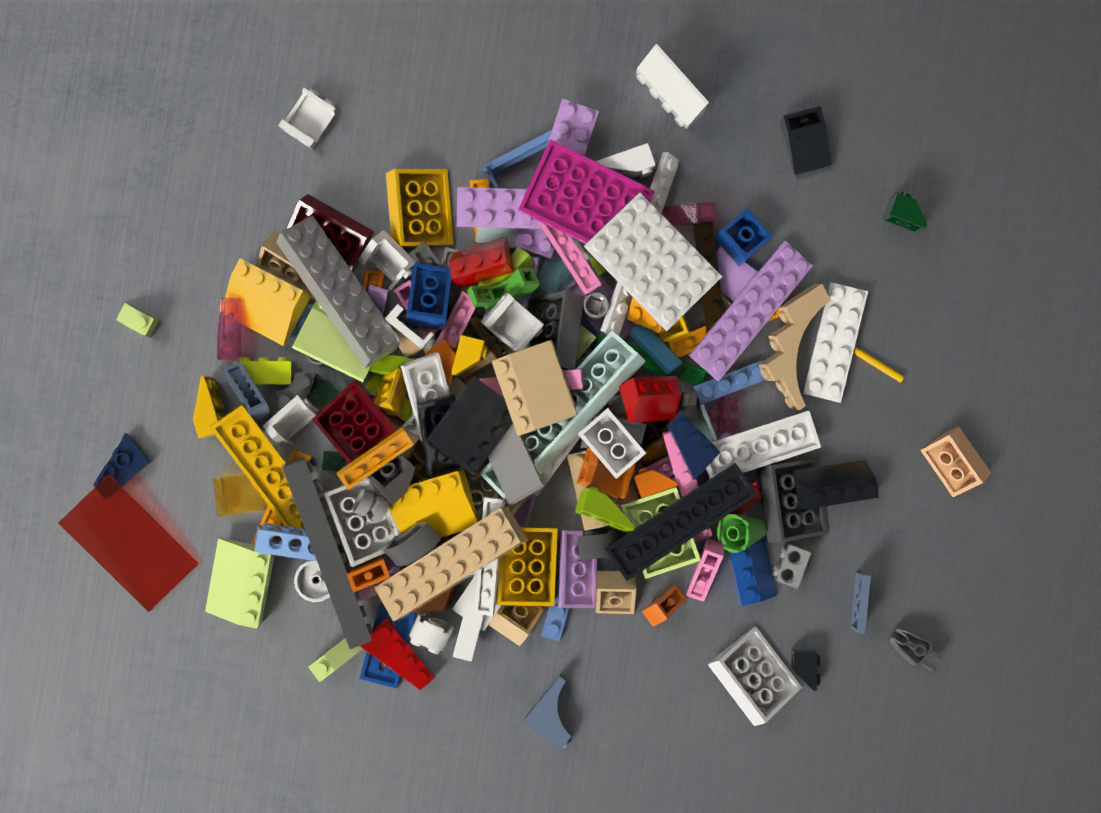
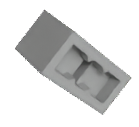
[772,543,811,589]

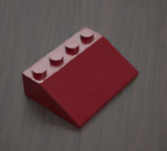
[287,194,374,272]
[312,380,398,464]

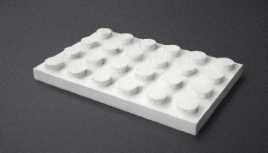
[584,193,722,331]

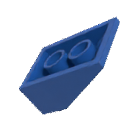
[406,263,451,330]

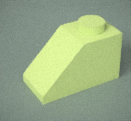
[116,303,160,337]

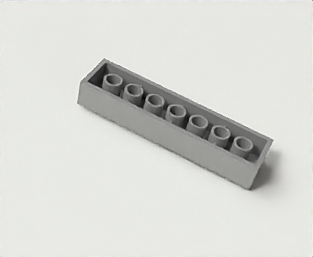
[276,216,401,369]

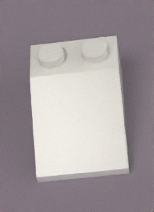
[595,143,655,179]

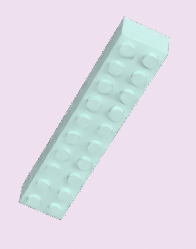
[480,330,645,500]

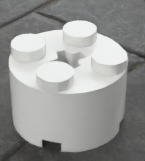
[409,613,454,654]

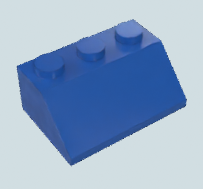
[728,539,777,606]

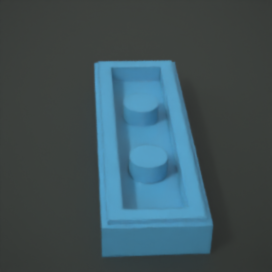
[629,325,682,375]

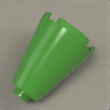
[717,514,767,553]

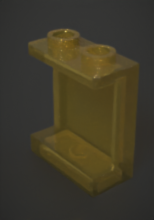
[213,474,268,517]

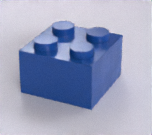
[714,208,773,267]

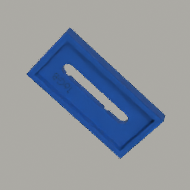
[359,604,417,688]

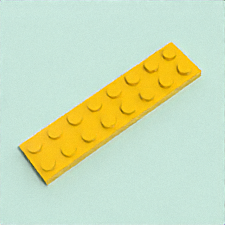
[210,404,332,543]

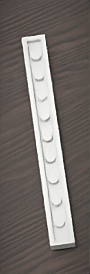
[600,152,680,336]

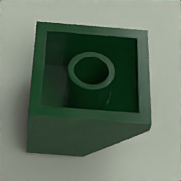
[882,192,927,233]

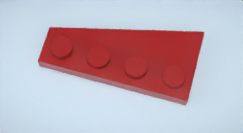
[360,618,435,690]

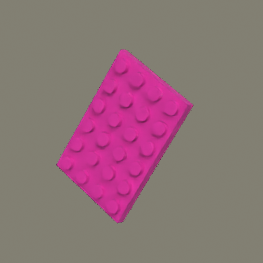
[517,139,655,244]

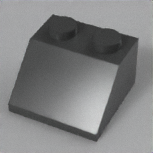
[367,454,415,505]

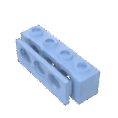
[254,523,317,561]

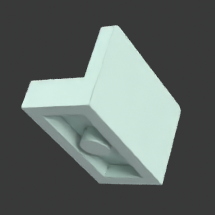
[690,404,717,442]

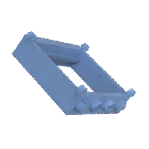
[482,130,552,188]

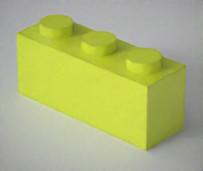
[233,357,294,385]

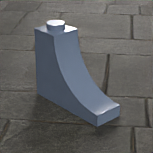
[223,361,272,431]
[523,674,572,751]

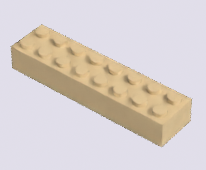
[374,506,528,622]

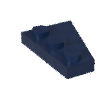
[667,411,721,480]
[93,433,151,500]

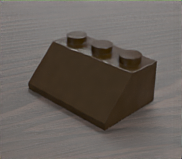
[638,420,671,467]

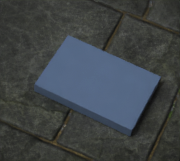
[850,572,871,634]

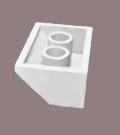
[578,408,646,479]

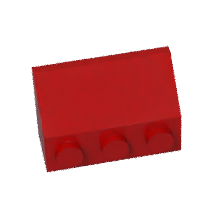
[449,237,514,288]
[619,376,682,423]

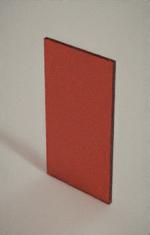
[58,474,199,612]

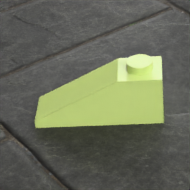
[308,638,363,682]

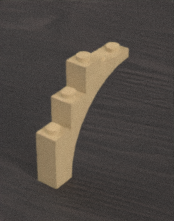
[759,284,831,410]

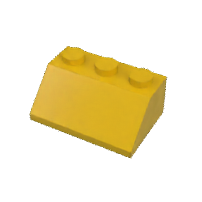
[451,335,488,376]

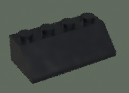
[793,460,879,509]

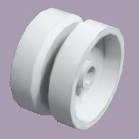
[294,560,330,602]

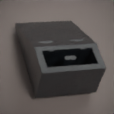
[780,106,832,175]

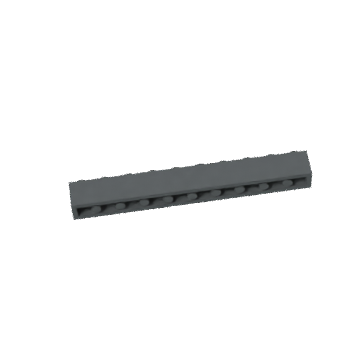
[281,457,373,649]

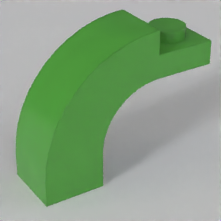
[467,268,540,311]

